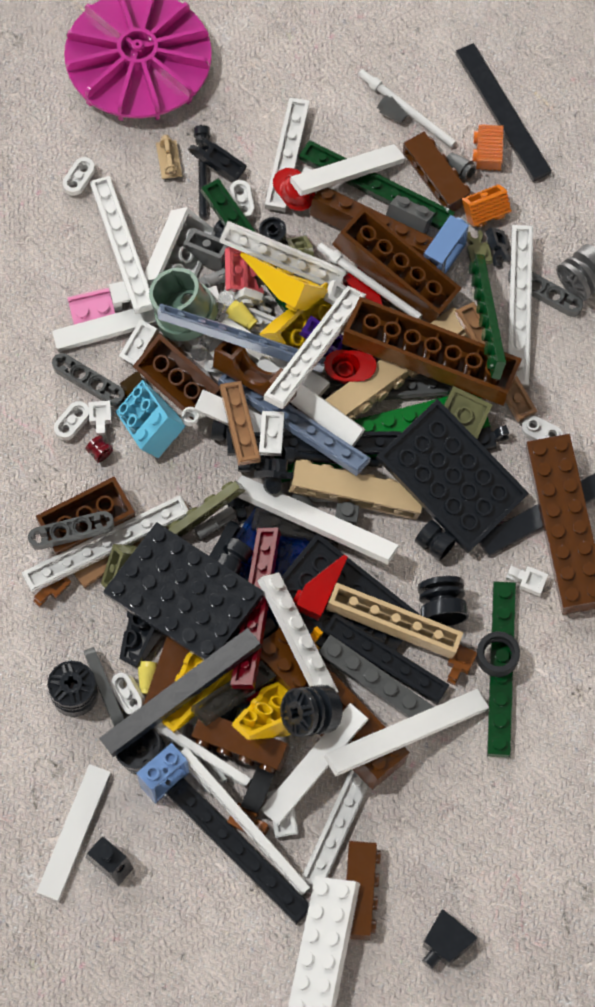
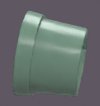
[149,268,218,341]

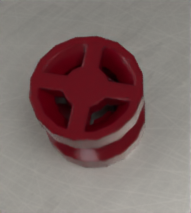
[85,435,113,463]

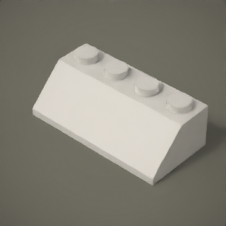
[144,207,215,288]

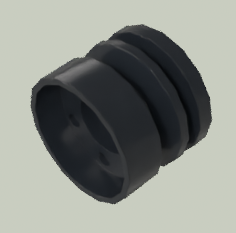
[417,576,469,626]
[47,660,98,717]
[280,685,343,737]
[116,728,166,775]

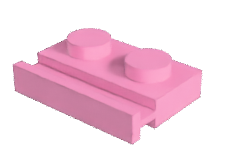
[68,288,115,325]

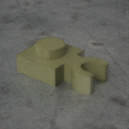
[467,230,493,265]

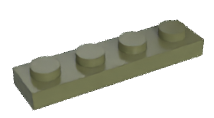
[168,481,246,537]

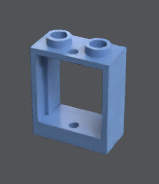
[424,215,469,274]
[136,743,190,803]

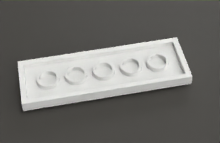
[288,876,360,1007]

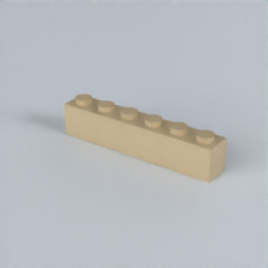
[288,460,422,520]
[326,583,463,659]

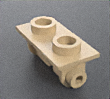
[156,135,182,179]

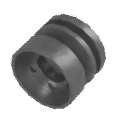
[556,244,595,301]

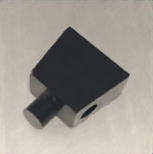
[85,836,134,886]
[421,909,478,970]

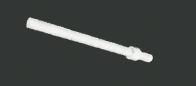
[358,69,456,148]
[317,243,422,319]

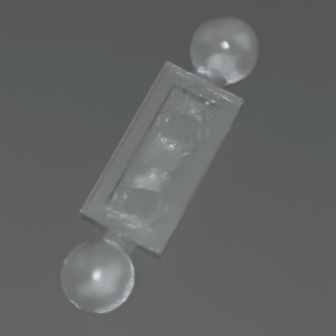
[191,291,235,361]

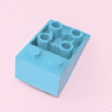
[116,380,186,458]

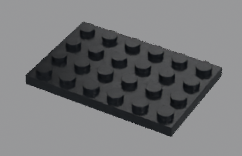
[376,399,529,553]
[103,522,265,661]
[268,533,421,650]

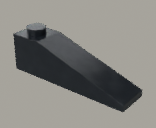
[119,610,162,668]

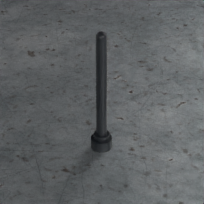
[194,125,210,219]
[280,446,380,467]

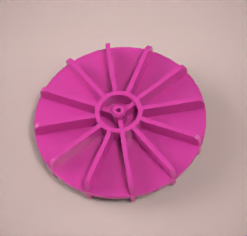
[64,0,212,121]

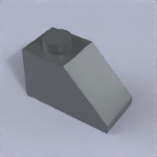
[183,228,229,271]

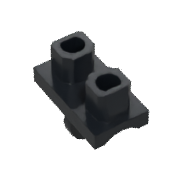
[254,459,293,494]

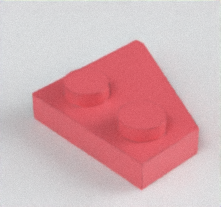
[225,247,264,294]

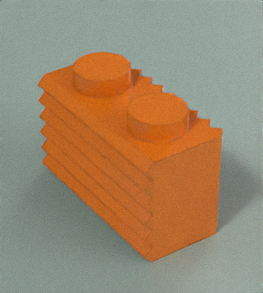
[472,124,504,171]
[462,184,512,227]

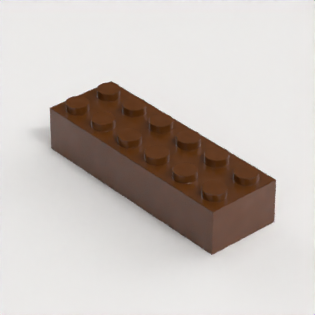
[332,206,462,323]

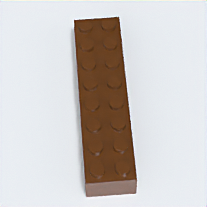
[342,297,522,406]
[526,433,595,615]
[258,628,410,790]

